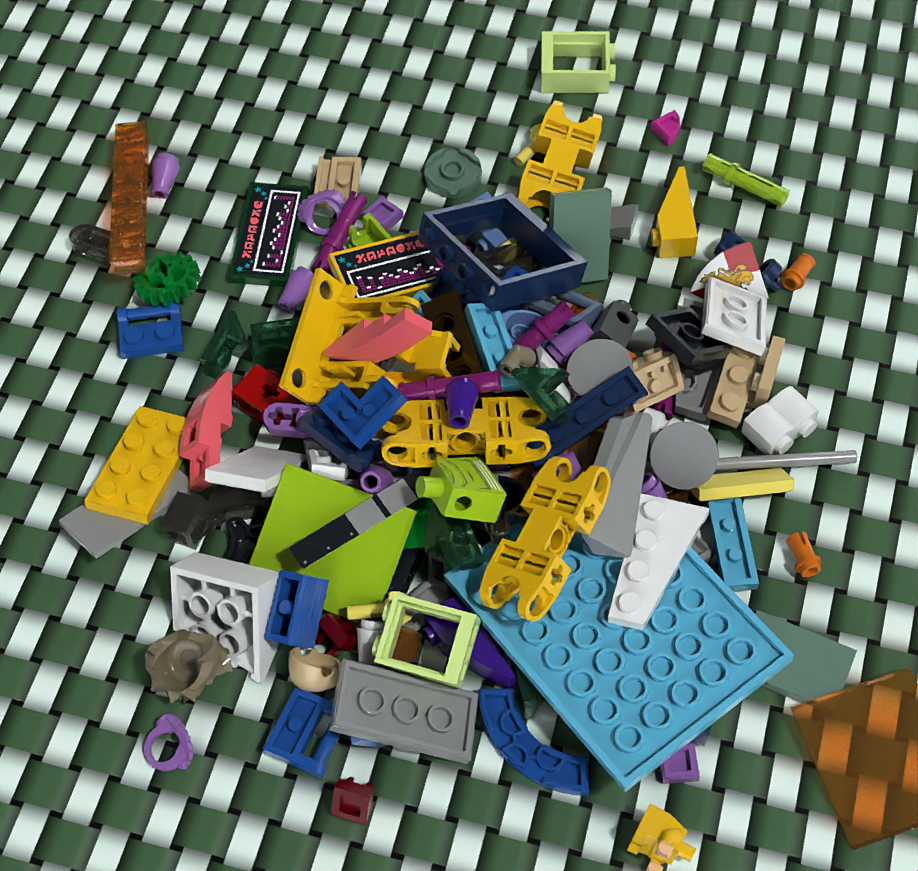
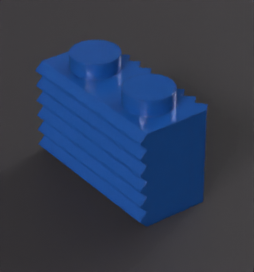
[264,570,329,649]

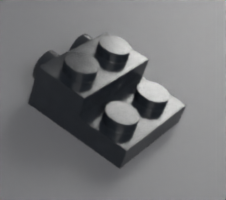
[646,307,733,371]

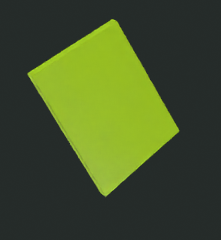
[249,463,417,624]

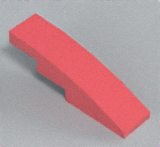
[324,308,432,363]

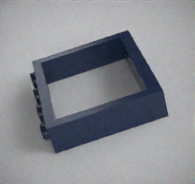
[417,193,588,312]

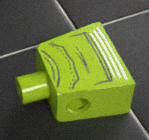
[415,457,507,523]

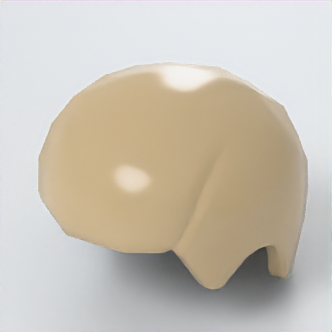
[288,646,340,692]

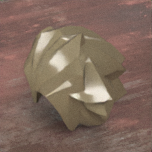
[145,629,233,704]

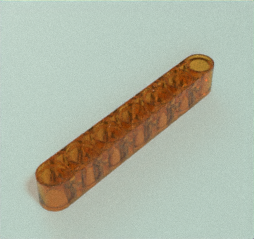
[109,121,149,275]

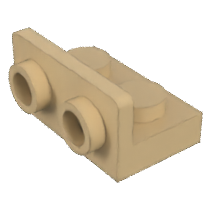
[746,335,786,409]
[627,348,685,412]

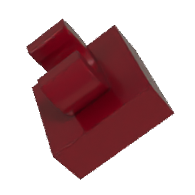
[316,613,358,657]
[331,777,374,825]

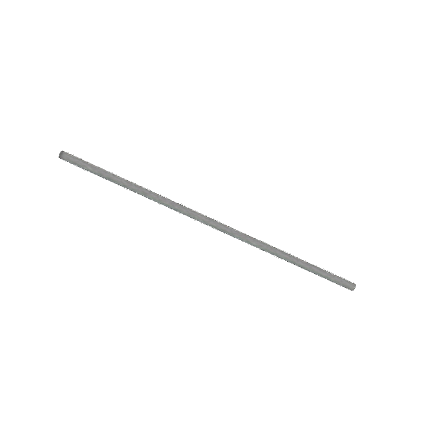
[261,450,857,498]

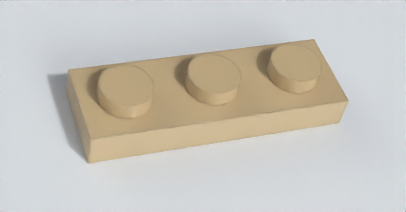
[706,345,760,428]

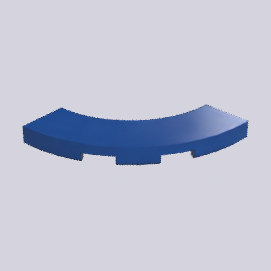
[479,688,589,796]

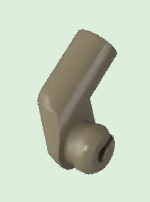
[499,344,536,376]

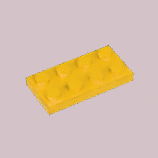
[84,406,186,525]

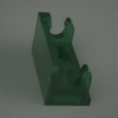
[250,317,300,369]

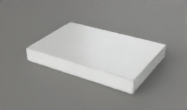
[701,277,767,356]
[205,446,309,493]

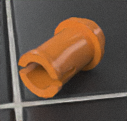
[781,253,816,291]
[786,531,822,577]

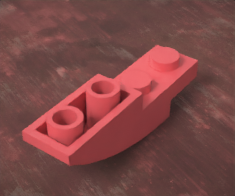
[179,371,233,492]

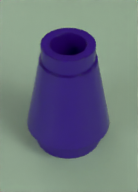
[445,377,479,429]

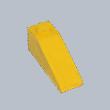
[651,166,698,258]

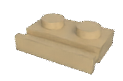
[314,156,362,210]

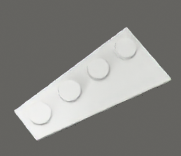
[608,493,709,630]

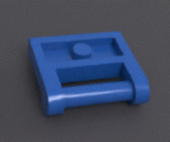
[117,300,184,359]
[263,686,340,779]

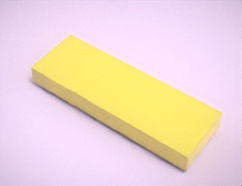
[688,468,795,501]

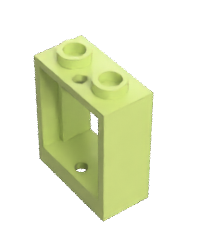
[541,31,616,93]
[372,593,481,689]

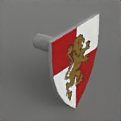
[690,241,769,299]

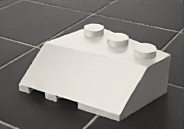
[170,552,280,684]

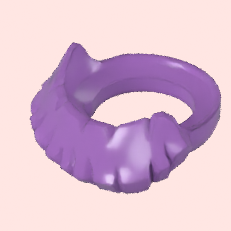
[297,190,346,235]
[144,713,193,772]

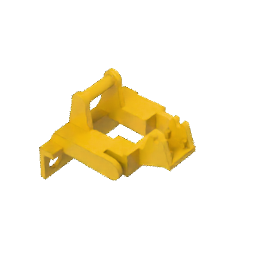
[279,268,460,405]

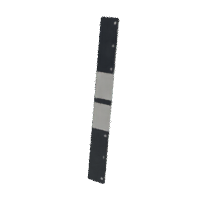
[289,455,466,569]

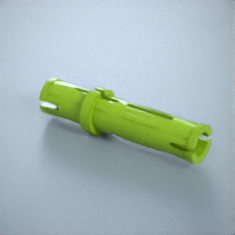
[702,153,790,208]

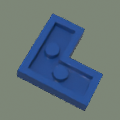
[318,376,408,449]

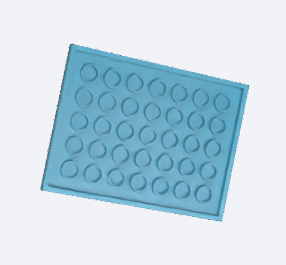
[444,516,794,792]

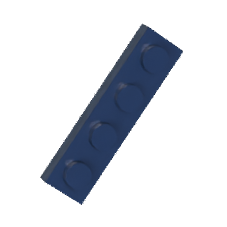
[526,366,648,471]

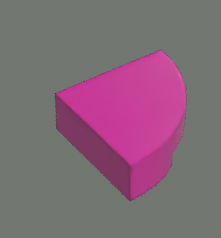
[651,110,680,147]

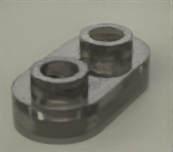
[69,224,127,263]

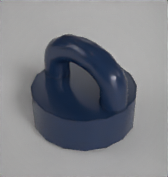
[714,230,746,256]
[759,259,782,291]

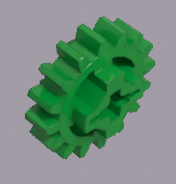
[133,251,201,307]

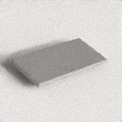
[59,469,195,559]

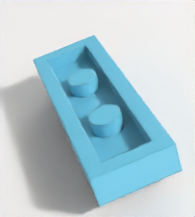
[463,303,526,393]
[705,497,759,591]

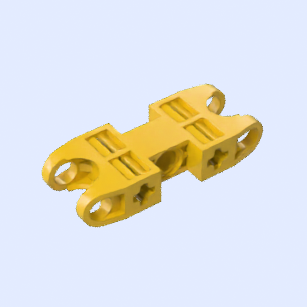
[516,100,602,210]
[381,397,551,468]
[480,456,611,622]

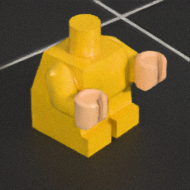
[627,804,696,871]

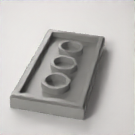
[329,659,479,764]

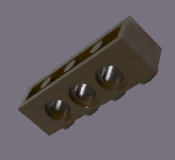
[421,289,499,411]

